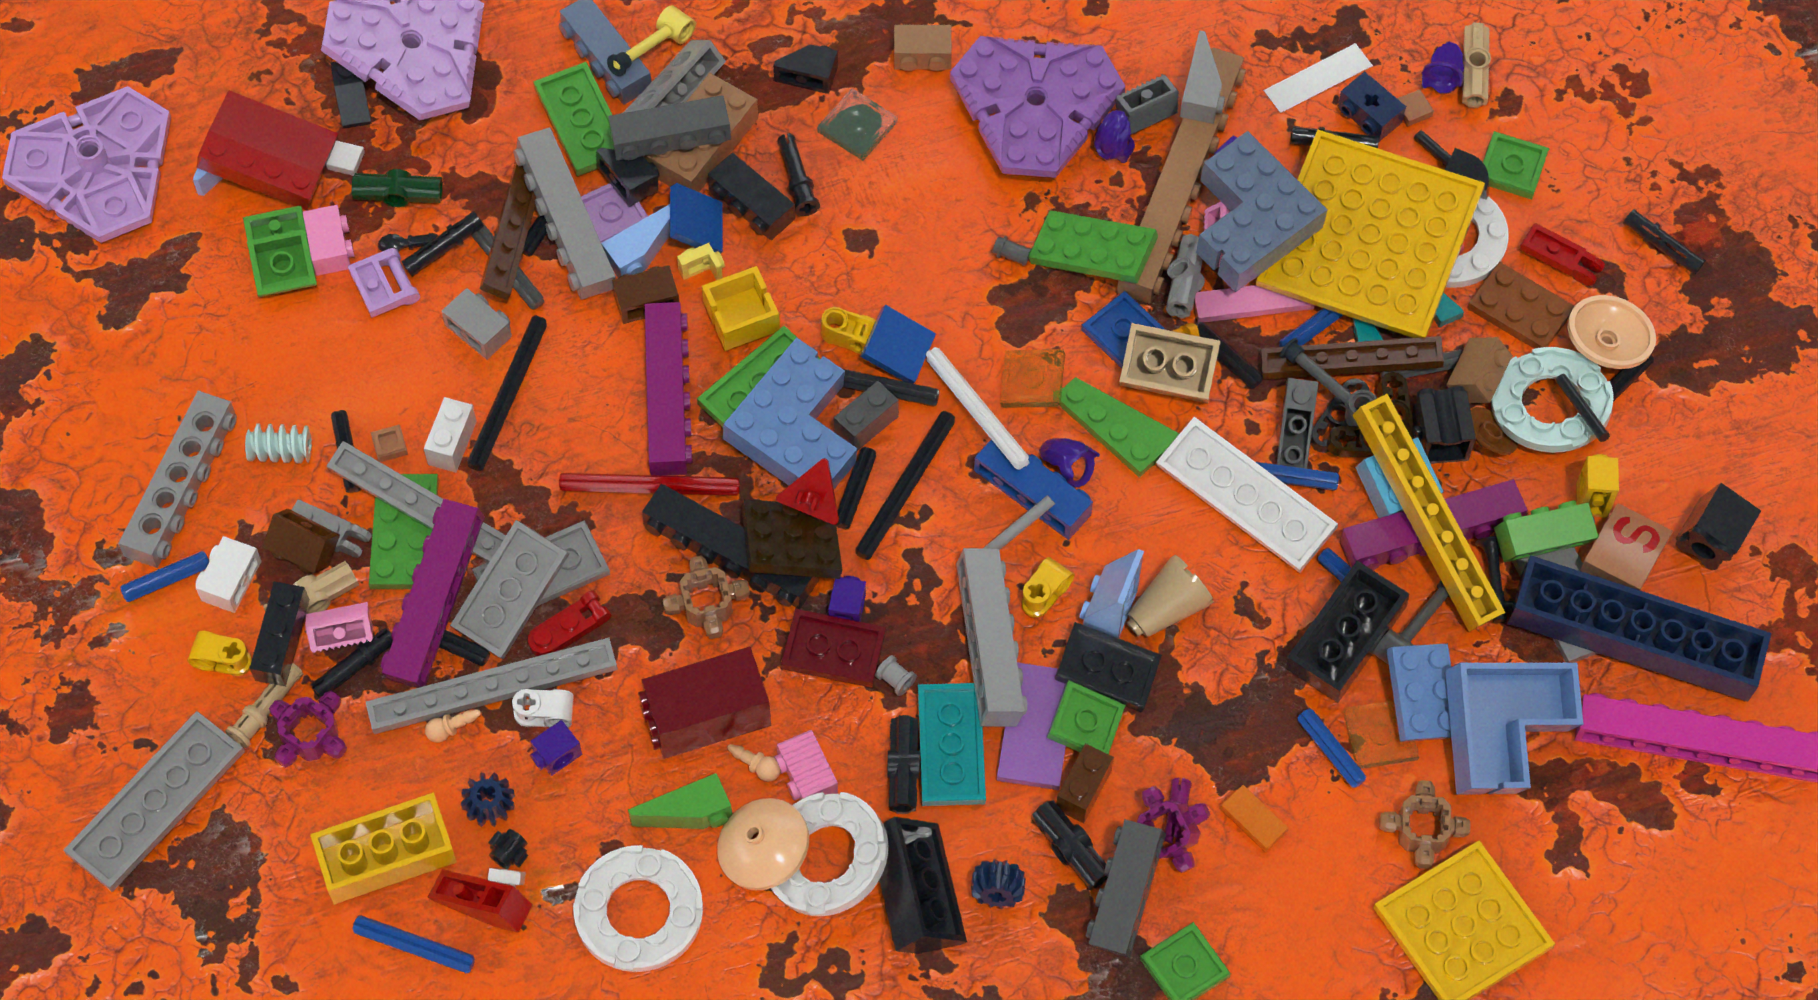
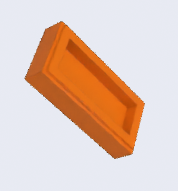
[1220,785,1289,852]

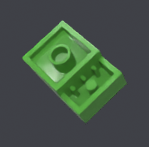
[243,205,317,297]

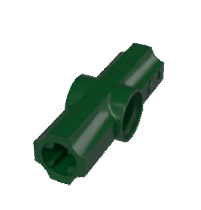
[352,169,443,207]

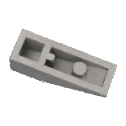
[1180,30,1225,124]

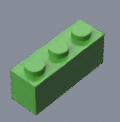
[1494,500,1599,563]

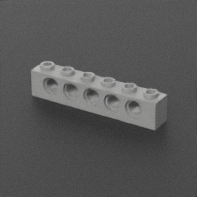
[118,391,237,568]

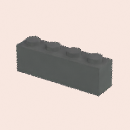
[608,95,731,161]
[1086,819,1166,958]

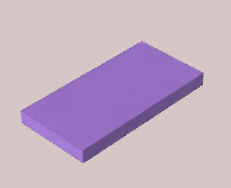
[997,662,1066,790]

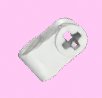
[512,689,574,728]

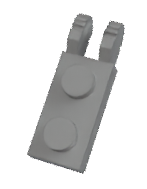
[292,499,372,558]

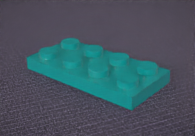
[918,683,986,806]

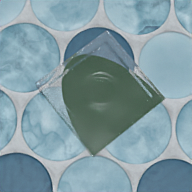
[817,88,898,161]

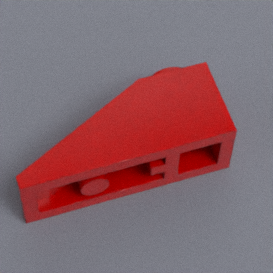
[428,869,533,933]

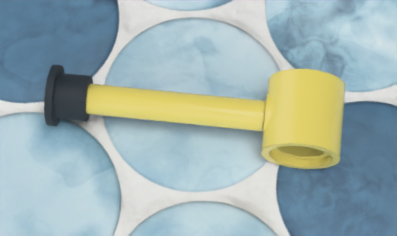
[607,5,696,76]

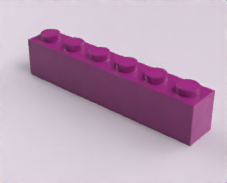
[645,302,692,476]
[1339,479,1528,570]
[381,499,485,688]

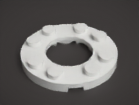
[1446,196,1509,288]
[771,792,888,916]
[573,845,703,972]

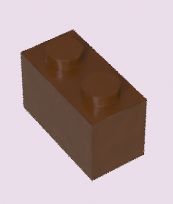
[612,265,679,324]
[262,509,340,573]
[1056,743,1114,823]

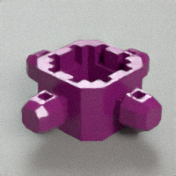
[269,691,347,768]
[1137,786,1210,873]

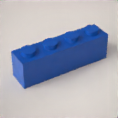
[974,439,1093,540]

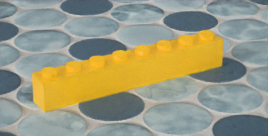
[1353,394,1505,632]

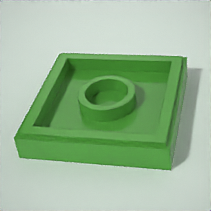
[1483,131,1549,199]
[1047,680,1125,754]
[1140,922,1231,1000]

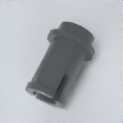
[992,236,1032,266]

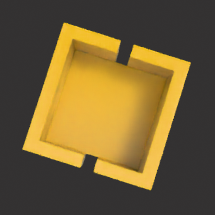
[702,266,780,351]

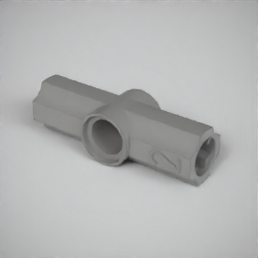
[1166,234,1205,318]

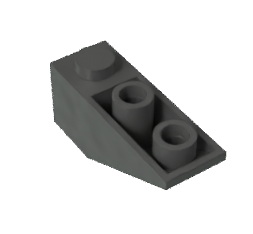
[1276,378,1318,469]

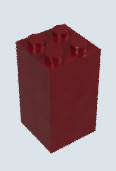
[638,646,771,759]

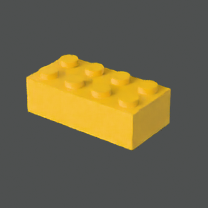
[310,792,457,904]

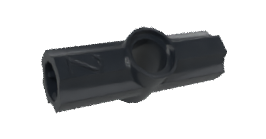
[887,715,920,814]
[1031,800,1108,891]

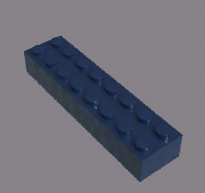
[1507,555,1771,702]

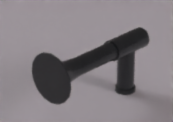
[1475,536,1514,624]

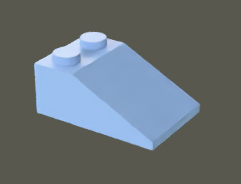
[1079,549,1144,638]

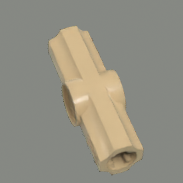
[1462,22,1491,108]
[263,561,359,614]

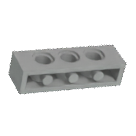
[623,40,726,113]

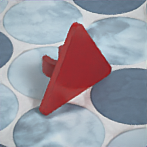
[776,458,839,525]

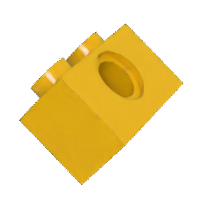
[1576,454,1619,518]

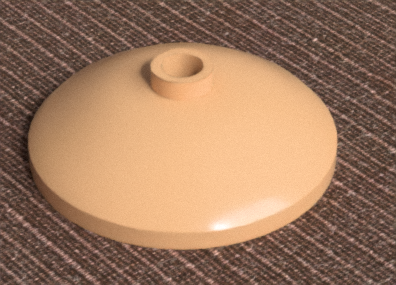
[1567,295,1656,369]
[717,798,809,890]

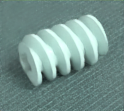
[245,423,312,463]

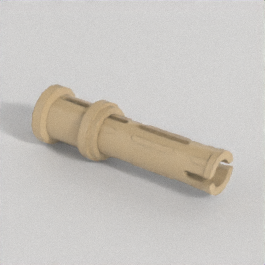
[225,663,303,748]

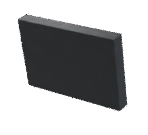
[1055,622,1162,713]

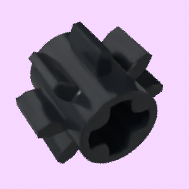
[488,829,529,869]

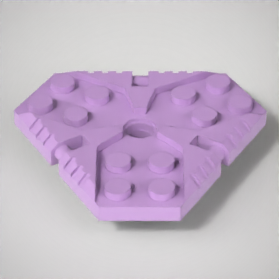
[321,0,484,120]
[2,86,171,243]

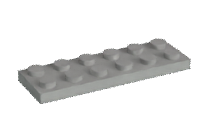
[63,711,245,892]

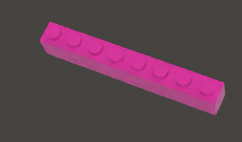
[1574,693,1818,783]

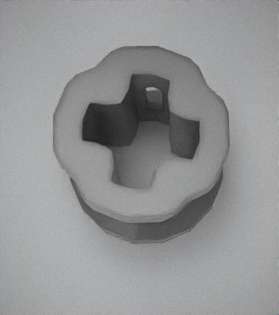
[875,655,917,696]

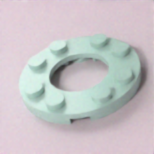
[1491,347,1613,453]

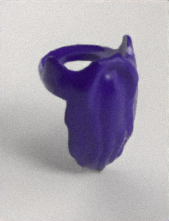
[1422,41,1464,94]
[1094,110,1135,163]
[1039,438,1100,487]

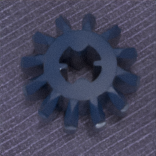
[461,772,515,827]
[971,859,1026,909]

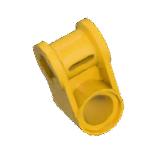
[821,307,876,354]
[1022,557,1075,618]
[187,631,252,676]

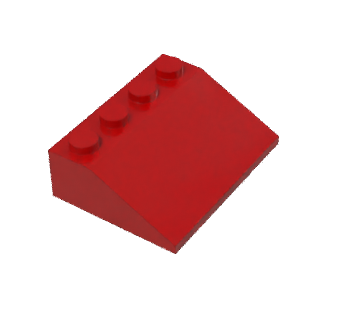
[196,90,338,211]

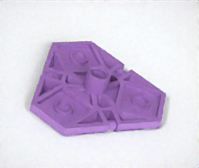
[950,36,1125,178]

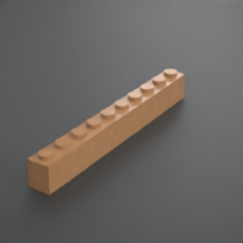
[1117,47,1247,304]

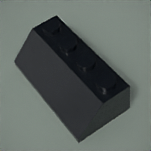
[879,817,967,954]

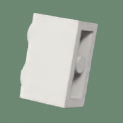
[424,397,477,473]
[195,536,262,613]

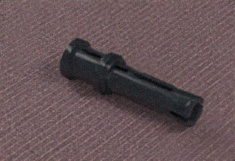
[777,133,820,216]

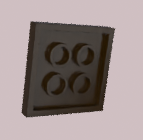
[742,499,842,579]

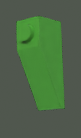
[628,773,732,829]

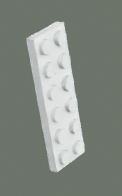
[1156,417,1338,573]

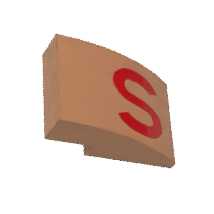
[1580,503,1673,590]

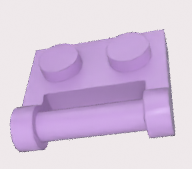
[348,248,420,318]

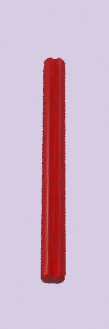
[559,473,740,496]

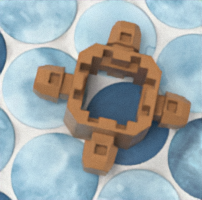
[662,556,750,639]
[1379,780,1470,869]

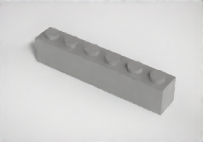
[513,127,616,300]
[956,548,1027,727]

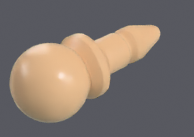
[425,710,481,743]
[727,744,780,782]

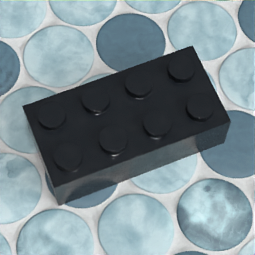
[1286,561,1409,703]

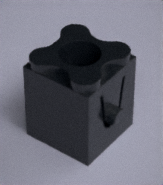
[1412,386,1476,464]
[1676,483,1761,570]

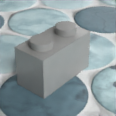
[442,288,512,360]

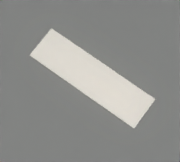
[1263,43,1373,113]

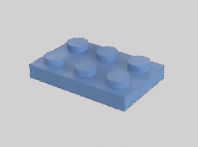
[1386,643,1451,742]

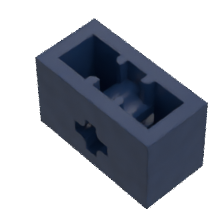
[1337,71,1406,142]

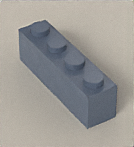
[559,0,651,105]

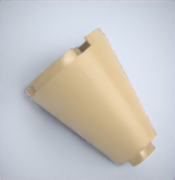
[1127,555,1214,637]

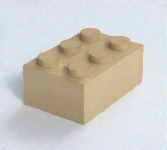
[1119,323,1220,403]

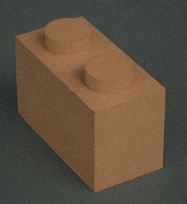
[894,25,952,71]
[1447,337,1513,403]

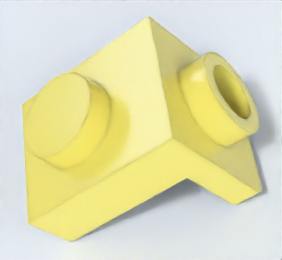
[677,243,725,280]

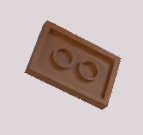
[1467,261,1575,349]

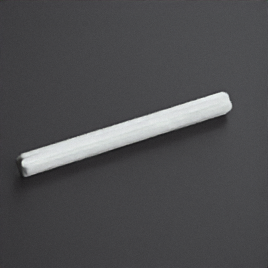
[926,347,1029,470]

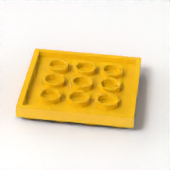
[1373,841,1555,1000]

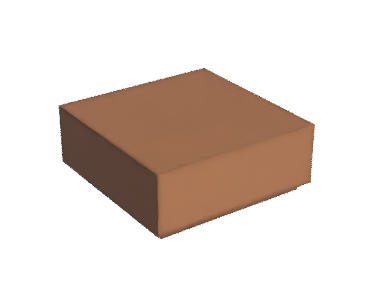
[1397,89,1434,127]
[370,424,408,462]

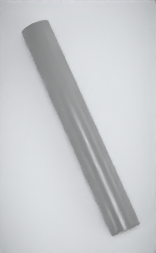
[983,495,1055,550]

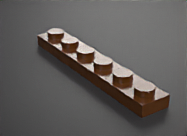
[479,161,537,300]
[1261,336,1444,380]

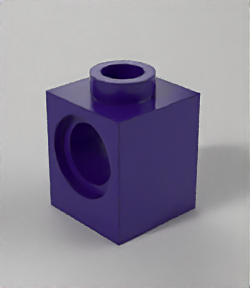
[828,576,866,622]
[530,720,582,776]

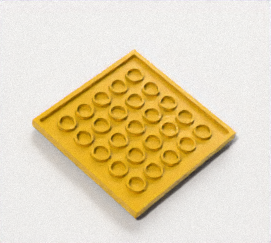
[1256,129,1485,338]

